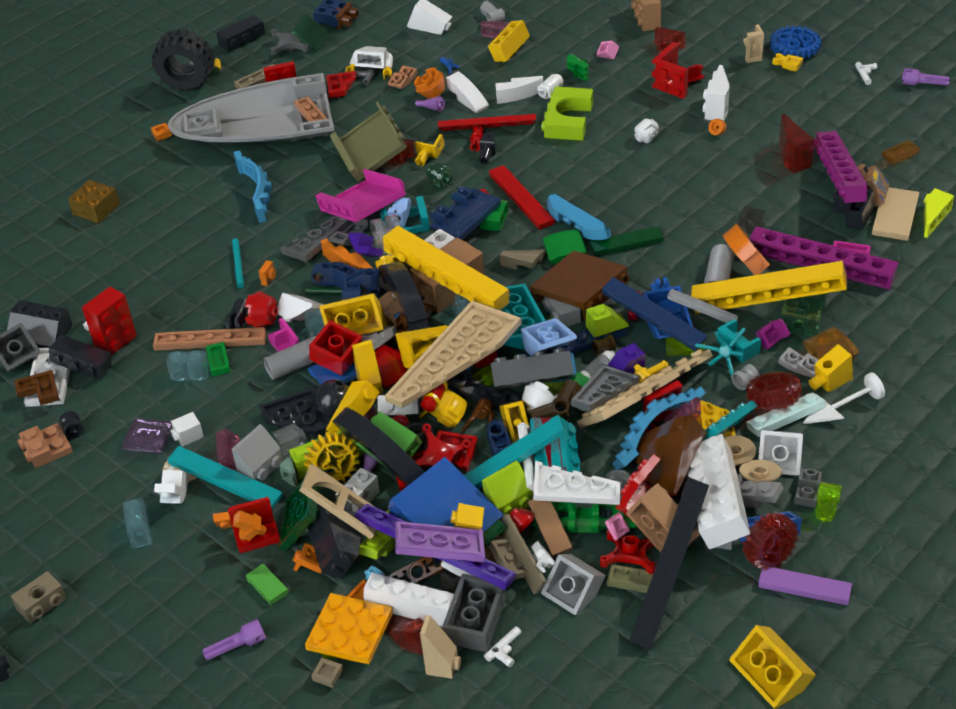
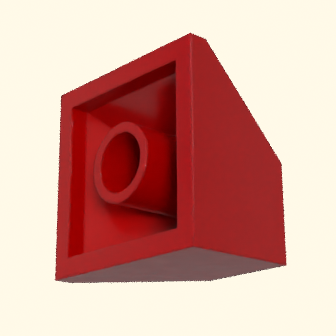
[374,344,409,389]

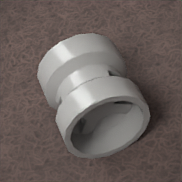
[731,364,760,391]

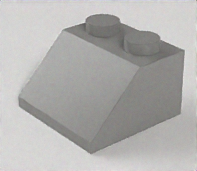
[232,424,283,482]
[541,554,606,615]

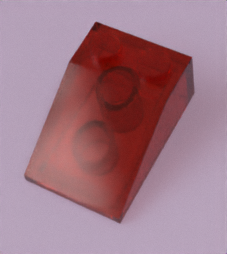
[779,114,814,173]

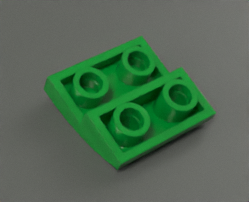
[543,230,588,265]

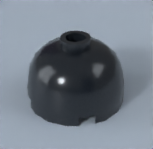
[313,379,349,417]

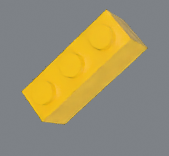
[488,20,530,63]

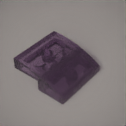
[122,418,173,453]

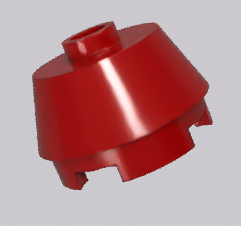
[245,291,278,328]

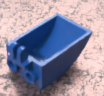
[643,277,693,339]

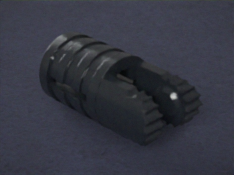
[226,298,248,329]

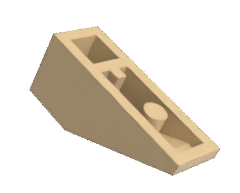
[420,615,461,679]

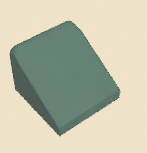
[279,457,298,488]

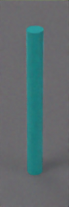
[232,238,244,289]

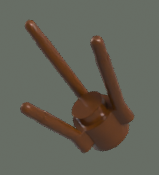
[461,399,495,432]

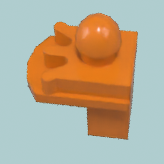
[233,511,267,541]

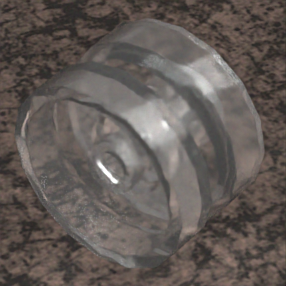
[370,214,401,256]

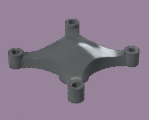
[270,26,309,55]

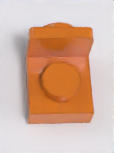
[292,543,321,574]

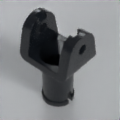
[479,132,496,164]

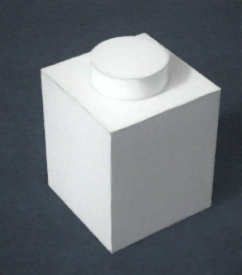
[170,412,204,447]

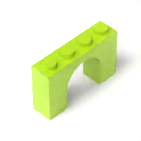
[541,86,593,141]

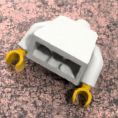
[345,46,393,80]

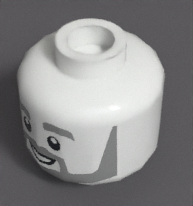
[634,119,659,143]

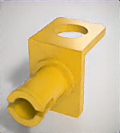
[415,134,445,166]

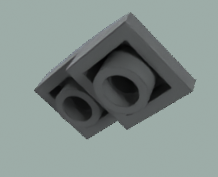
[794,468,822,508]

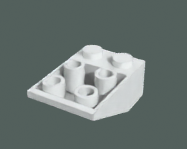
[703,65,730,121]

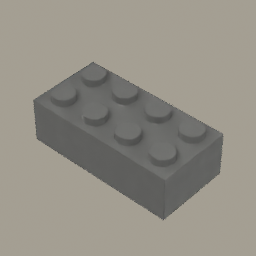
[491,348,573,390]

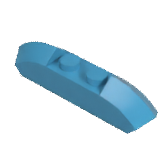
[547,194,611,240]

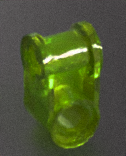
[815,481,842,522]

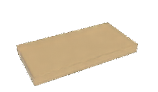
[872,187,919,241]

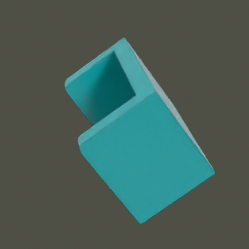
[717,319,761,363]

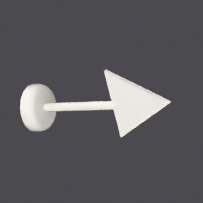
[803,372,885,424]

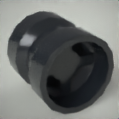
[59,411,84,438]

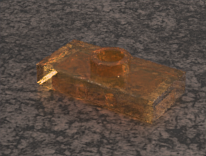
[881,140,920,165]

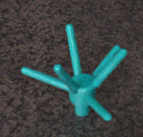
[695,328,746,376]

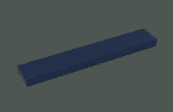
[602,277,707,351]

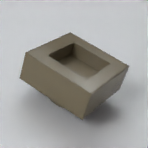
[311,658,343,688]

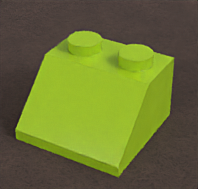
[482,460,533,515]

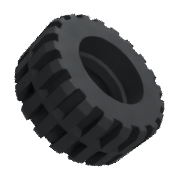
[152,29,215,90]

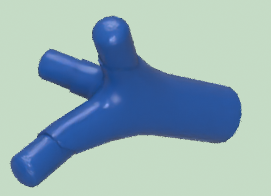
[440,57,460,75]

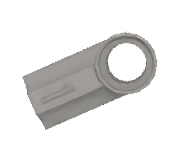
[480,1,506,26]

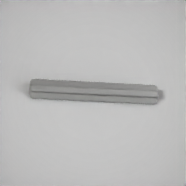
[667,289,738,323]

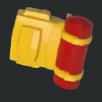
[419,380,467,429]

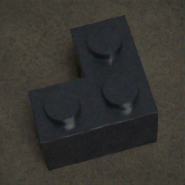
[833,189,875,230]

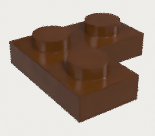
[14,370,60,405]

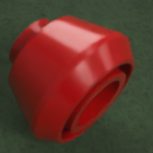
[509,508,535,533]

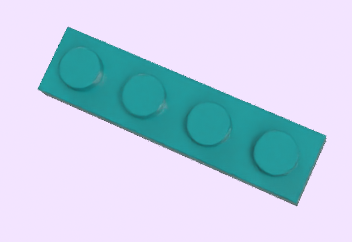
[702,400,758,441]

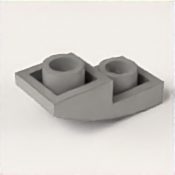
[777,347,818,377]

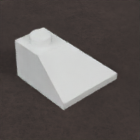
[277,293,324,322]
[759,430,803,476]

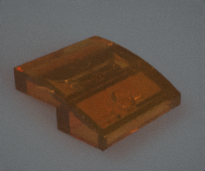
[803,327,860,360]

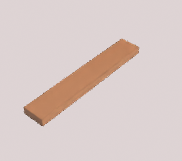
[153,327,267,351]

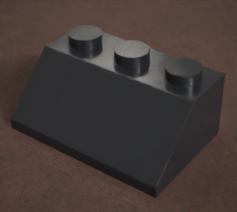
[7,300,73,348]

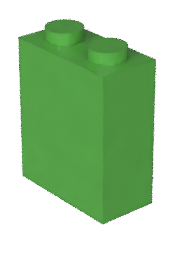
[355,411,422,469]

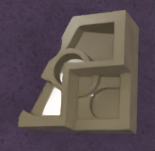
[500,249,547,270]

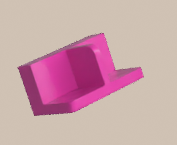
[268,318,299,352]

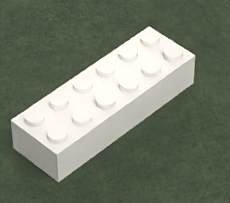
[688,434,751,549]

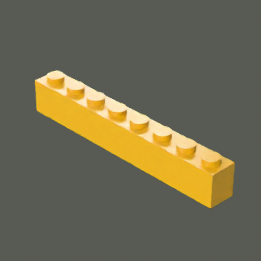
[383,226,509,310]
[691,261,847,314]

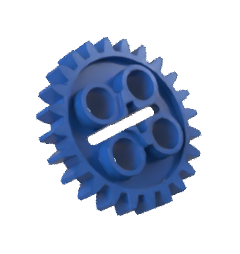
[769,25,821,59]

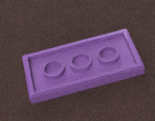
[395,521,485,562]

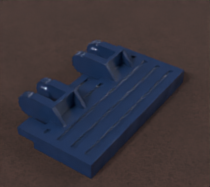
[430,186,501,240]

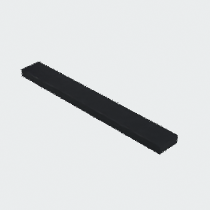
[628,477,709,651]

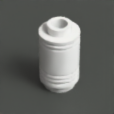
[537,74,563,99]

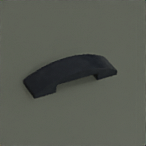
[448,370,523,411]

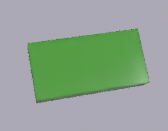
[246,564,289,605]

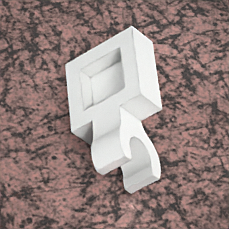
[531,541,555,573]

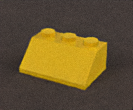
[319,293,387,335]
[729,625,816,709]

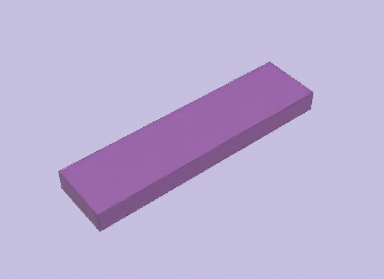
[758,566,852,605]

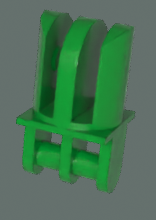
[566,54,589,81]

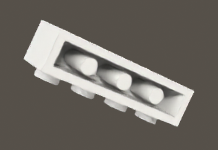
[364,572,454,627]

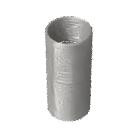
[704,244,734,284]
[264,336,316,380]

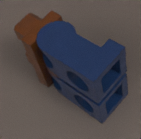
[313,0,359,29]

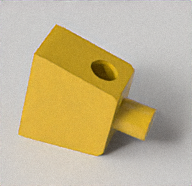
[808,344,853,392]

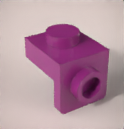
[755,319,790,349]

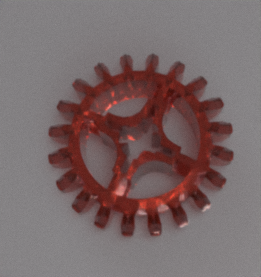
[747,371,802,411]
[742,511,799,570]

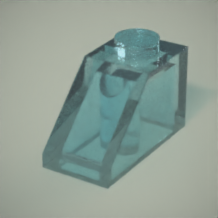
[302,309,325,338]

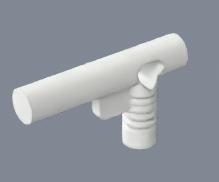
[855,62,877,85]
[484,626,521,668]

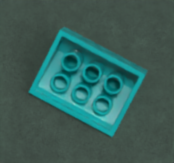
[500,284,546,350]

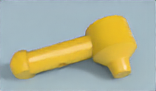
[634,360,668,383]

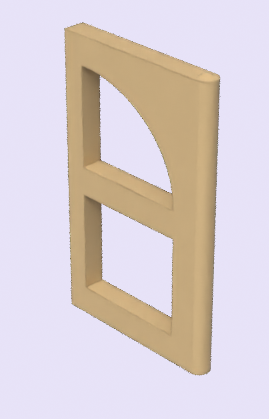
[299,464,376,539]

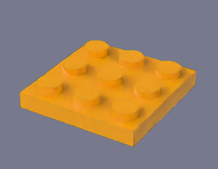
[305,593,393,665]

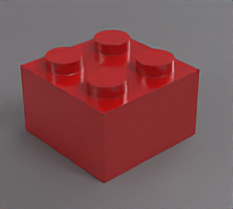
[309,320,363,376]

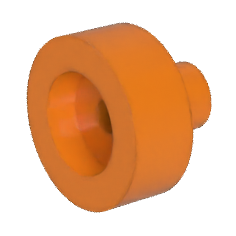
[708,118,726,136]

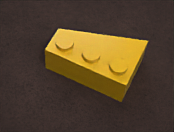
[395,325,448,369]

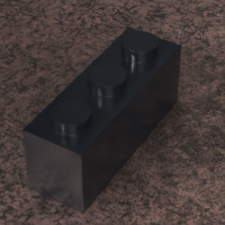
[216,15,265,52]
[49,335,112,380]

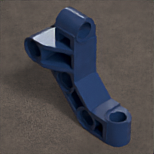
[311,262,380,300]

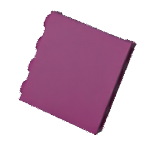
[315,169,406,222]

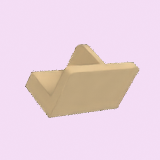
[743,24,764,63]

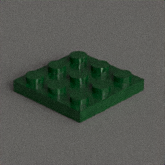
[278,466,322,551]

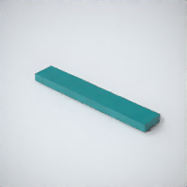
[464,415,567,489]
[167,446,283,510]

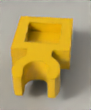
[772,53,803,72]

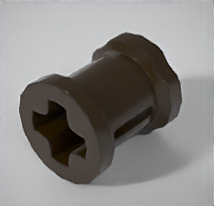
[591,334,616,357]

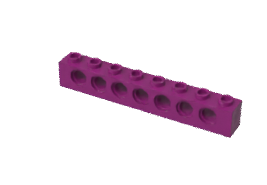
[813,131,867,203]
[749,227,899,290]

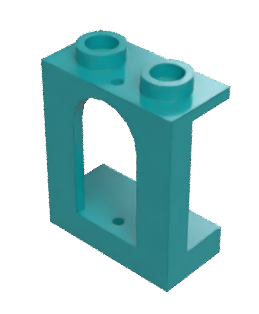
[380,196,430,234]

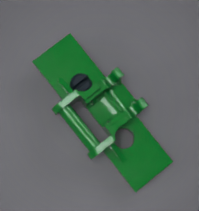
[533,501,636,533]

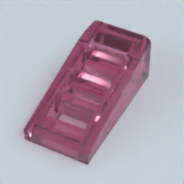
[480,21,510,38]
[665,397,701,423]
[216,428,240,471]

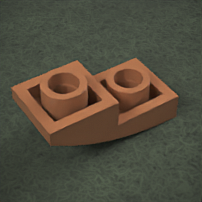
[388,65,418,89]

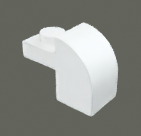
[154,470,189,504]

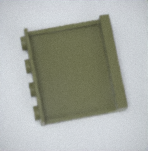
[330,101,407,182]

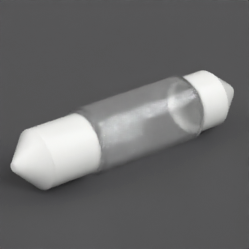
[580,351,615,378]

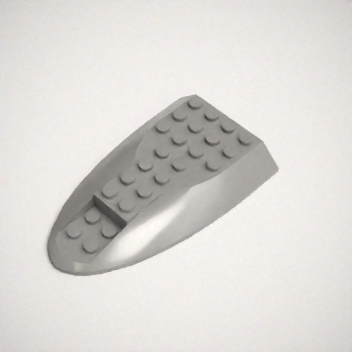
[168,73,334,143]

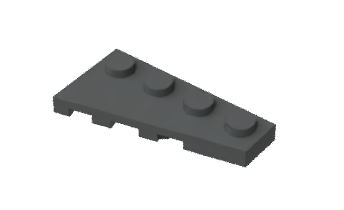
[280,216,352,262]
[571,365,639,412]

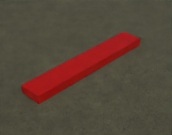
[438,114,536,131]
[489,165,554,230]

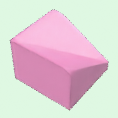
[596,41,619,59]

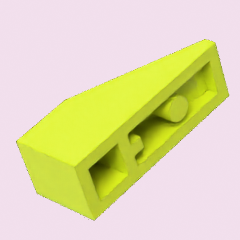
[924,188,954,238]

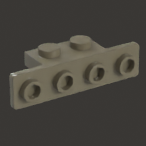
[488,514,546,594]

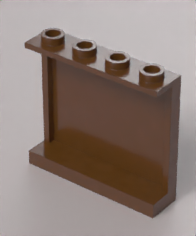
[530,251,629,319]

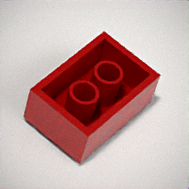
[82,287,137,355]

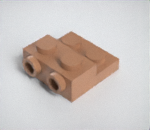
[17,423,73,469]

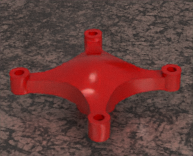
[415,424,471,468]
[600,530,655,574]

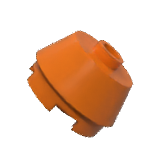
[414,67,446,99]

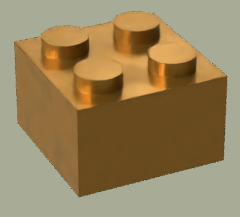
[68,179,120,223]

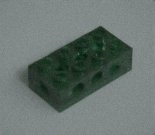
[780,265,829,338]

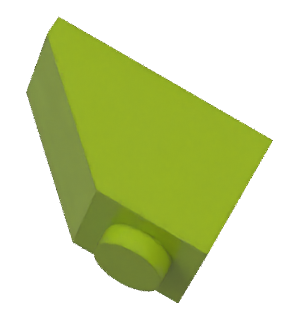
[586,304,628,338]

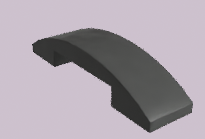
[328,213,375,246]

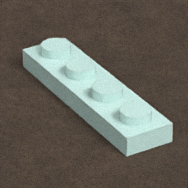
[746,392,826,437]

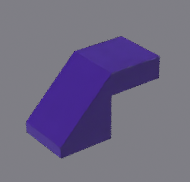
[348,232,383,258]

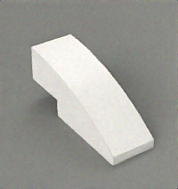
[446,71,489,114]
[495,76,543,104]

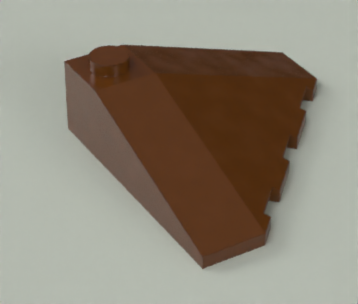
[635,415,706,496]

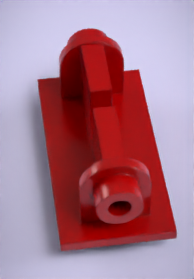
[670,64,705,83]

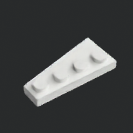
[533,461,620,505]

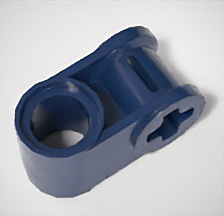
[487,420,512,457]

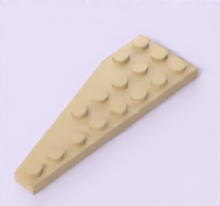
[385,301,521,408]
[577,349,713,428]

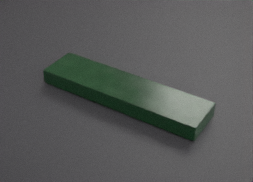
[590,226,664,256]

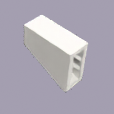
[407,0,452,35]

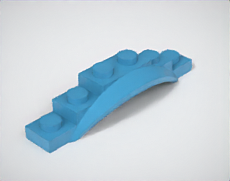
[234,150,272,223]
[612,387,706,470]

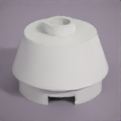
[522,381,558,415]

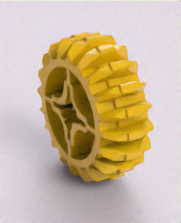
[304,431,359,483]

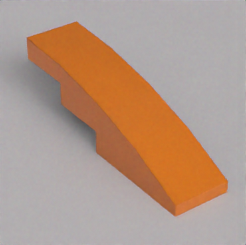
[321,238,372,270]

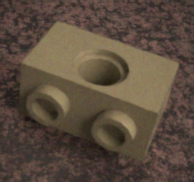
[11,571,67,624]

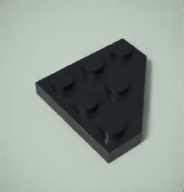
[259,387,331,437]

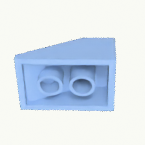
[520,318,577,356]

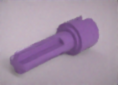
[902,68,950,86]
[203,618,266,660]

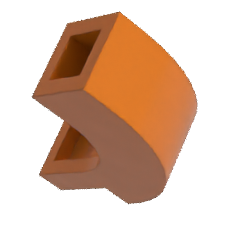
[722,223,770,275]

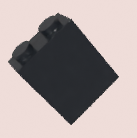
[308,506,361,579]

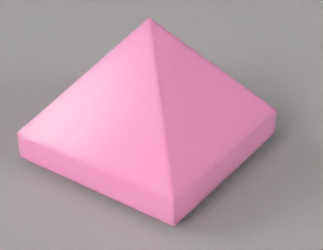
[605,512,630,541]

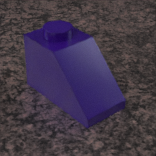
[607,343,645,374]

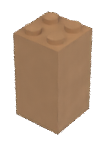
[410,237,484,313]

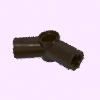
[529,379,582,421]

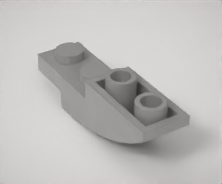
[737,474,784,508]

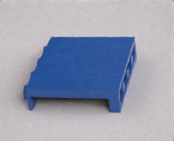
[387,457,504,565]

